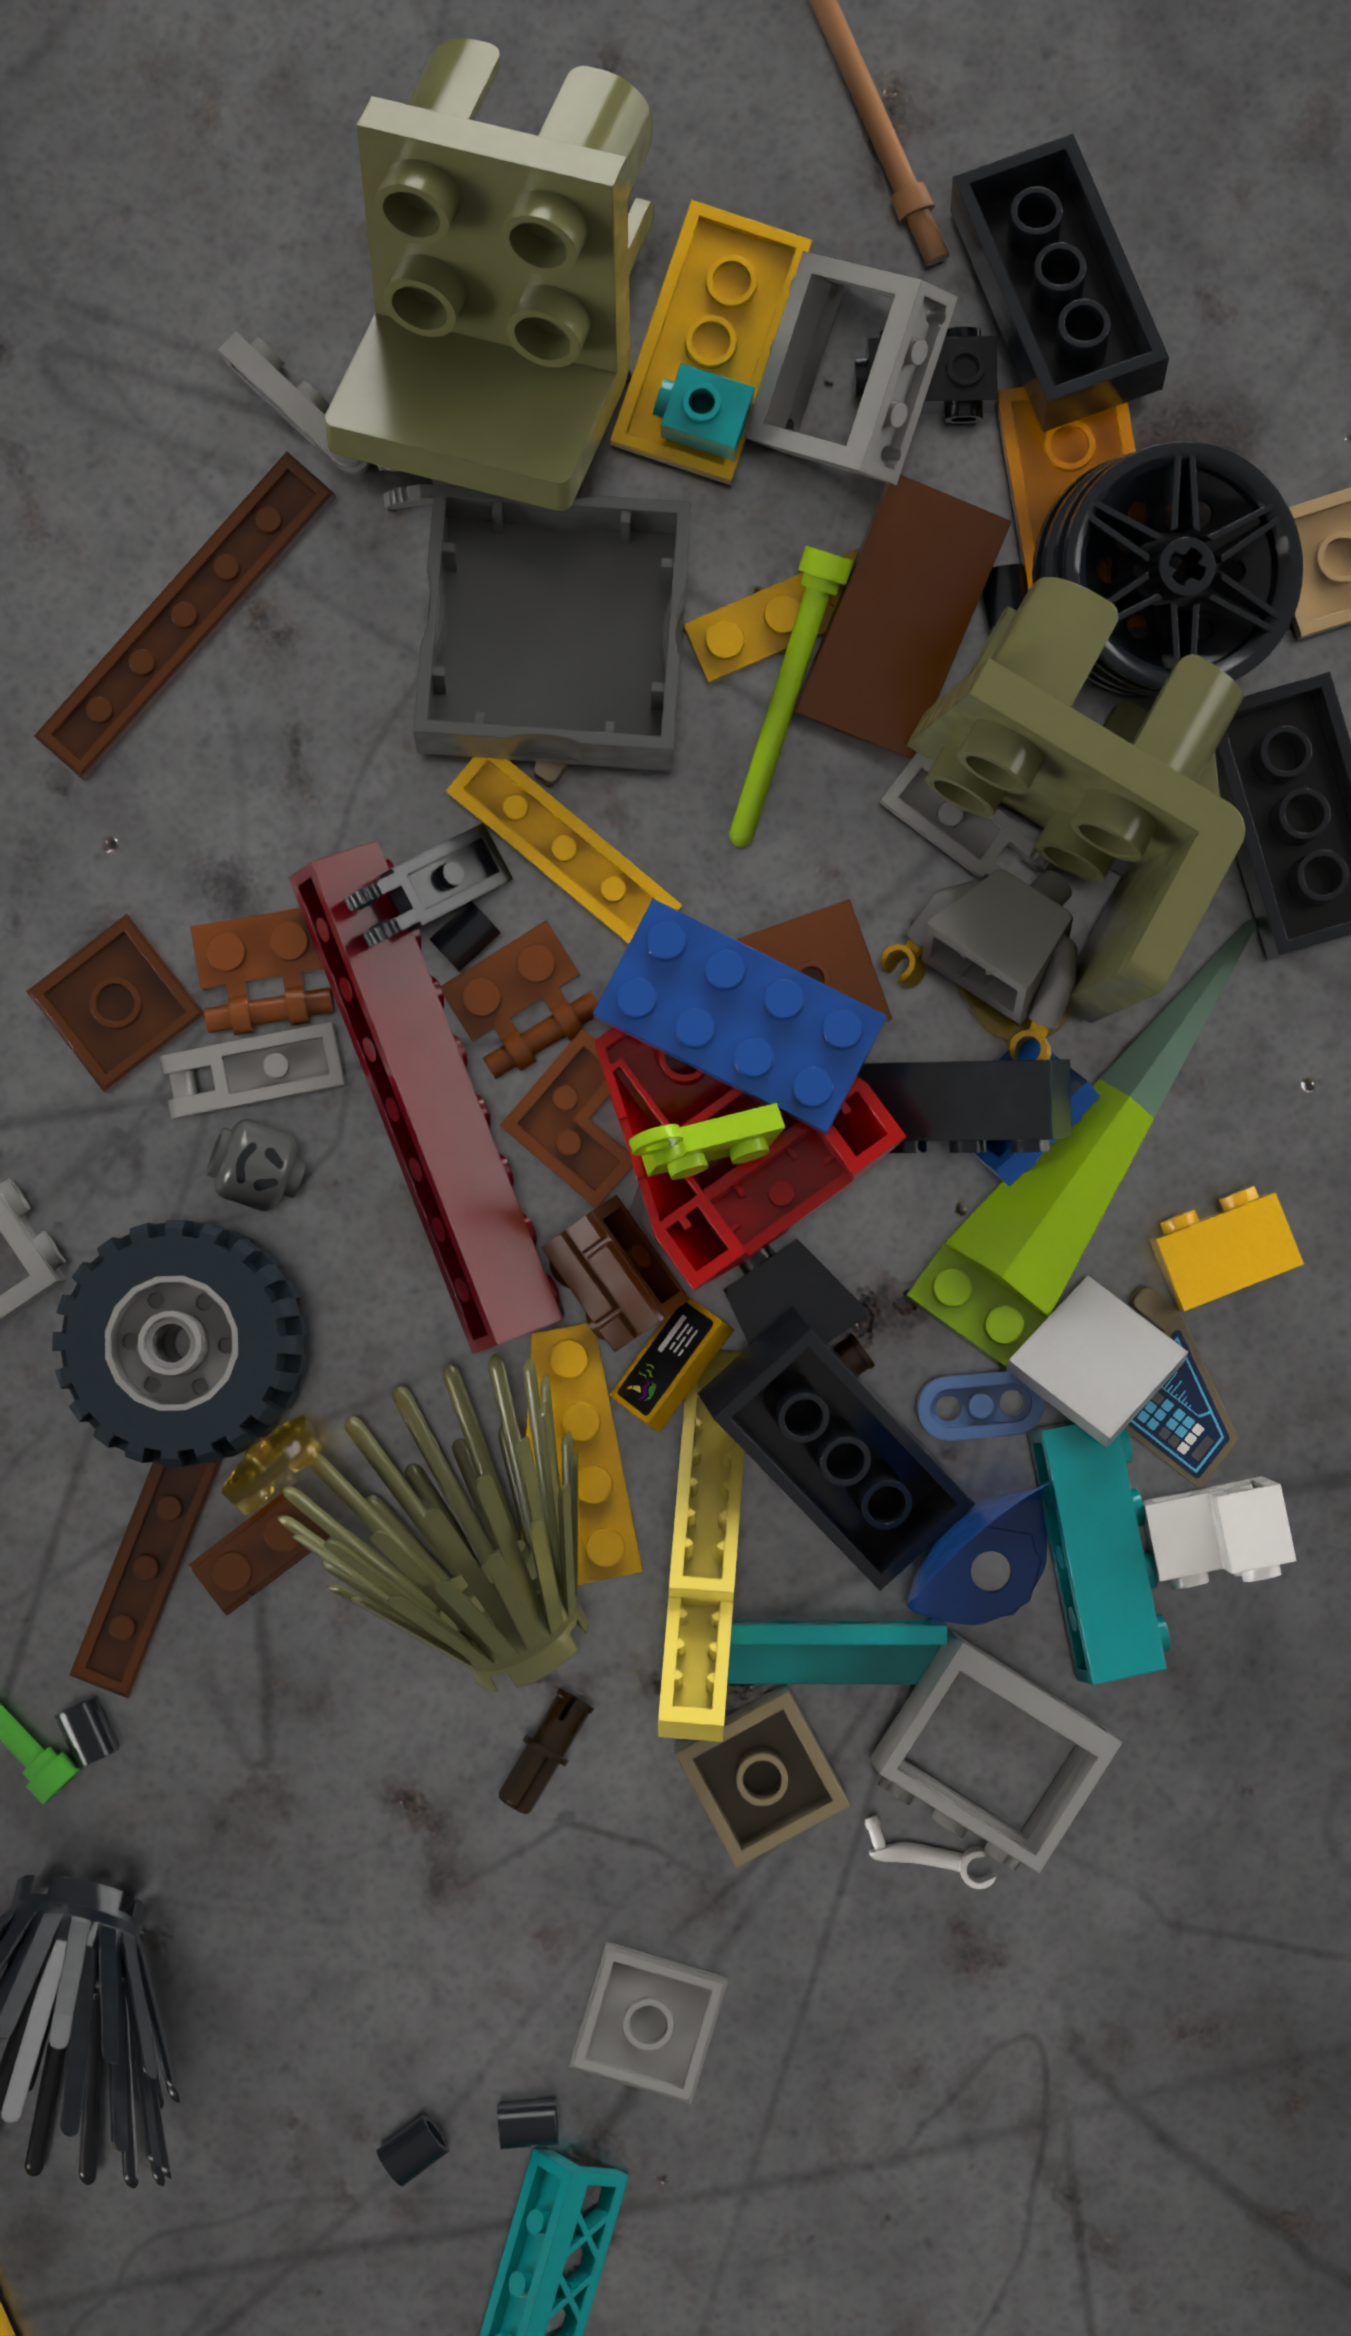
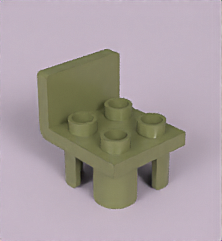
[325,38,654,511]
[906,577,1245,1023]

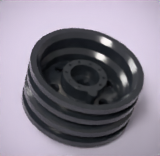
[1032,441,1303,697]

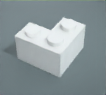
[1142,1476,1296,1589]

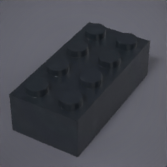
[950,133,1169,432]
[1215,671,1351,961]
[697,1306,975,1591]

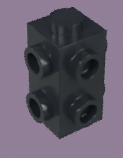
[854,327,998,423]

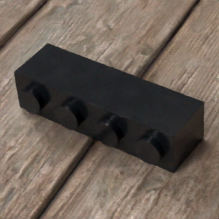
[858,1059,1071,1153]

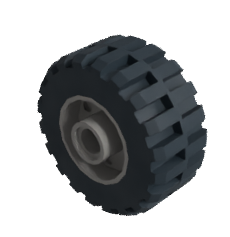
[52,1220,310,1467]

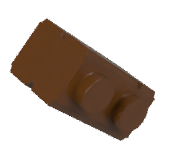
[541,1195,690,1352]
[188,1482,331,1616]

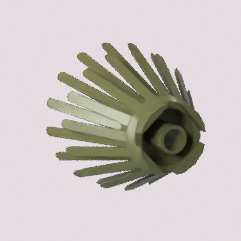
[277,1355,589,1691]

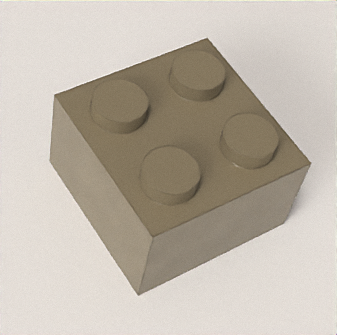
[674,1684,850,1868]

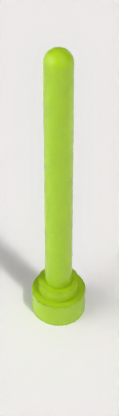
[729,545,854,848]

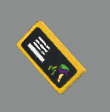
[609,1295,735,1433]

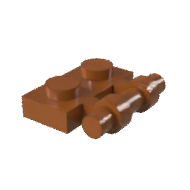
[190,908,335,1035]
[441,920,598,1079]

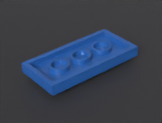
[593,899,887,1135]

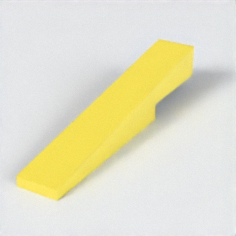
[658,1350,745,1742]

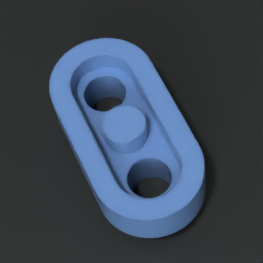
[916,1371,1045,1441]

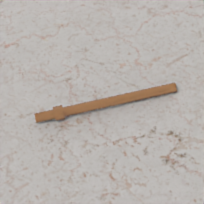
[809,0,950,266]

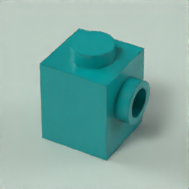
[653,363,755,461]

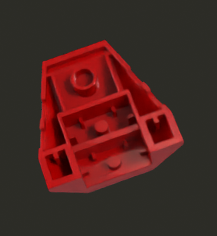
[594,1028,907,1291]

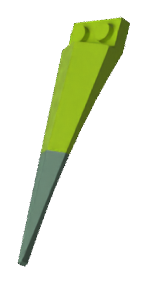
[904,918,1256,1371]

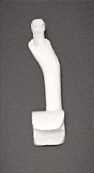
[865,1816,996,1890]

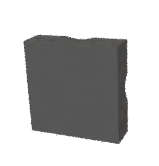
[413,483,691,771]

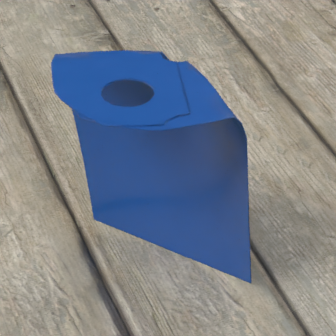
[906,1482,1050,1625]

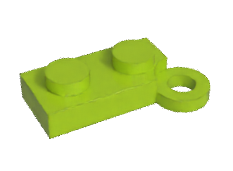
[629,1103,785,1180]

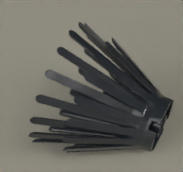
[0,1875,180,2189]

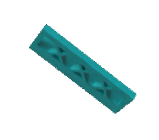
[727,1618,947,1685]
[479,2149,629,2336]

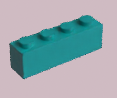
[1027,1421,1170,1685]

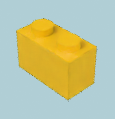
[1148,1186,1304,1311]

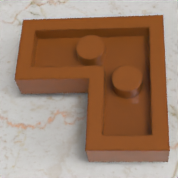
[499,1028,633,1208]

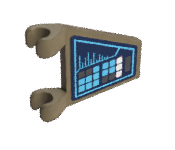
[1125,1285,1239,1489]

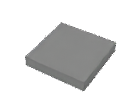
[1006,1275,1188,1448]
[569,1941,728,2104]

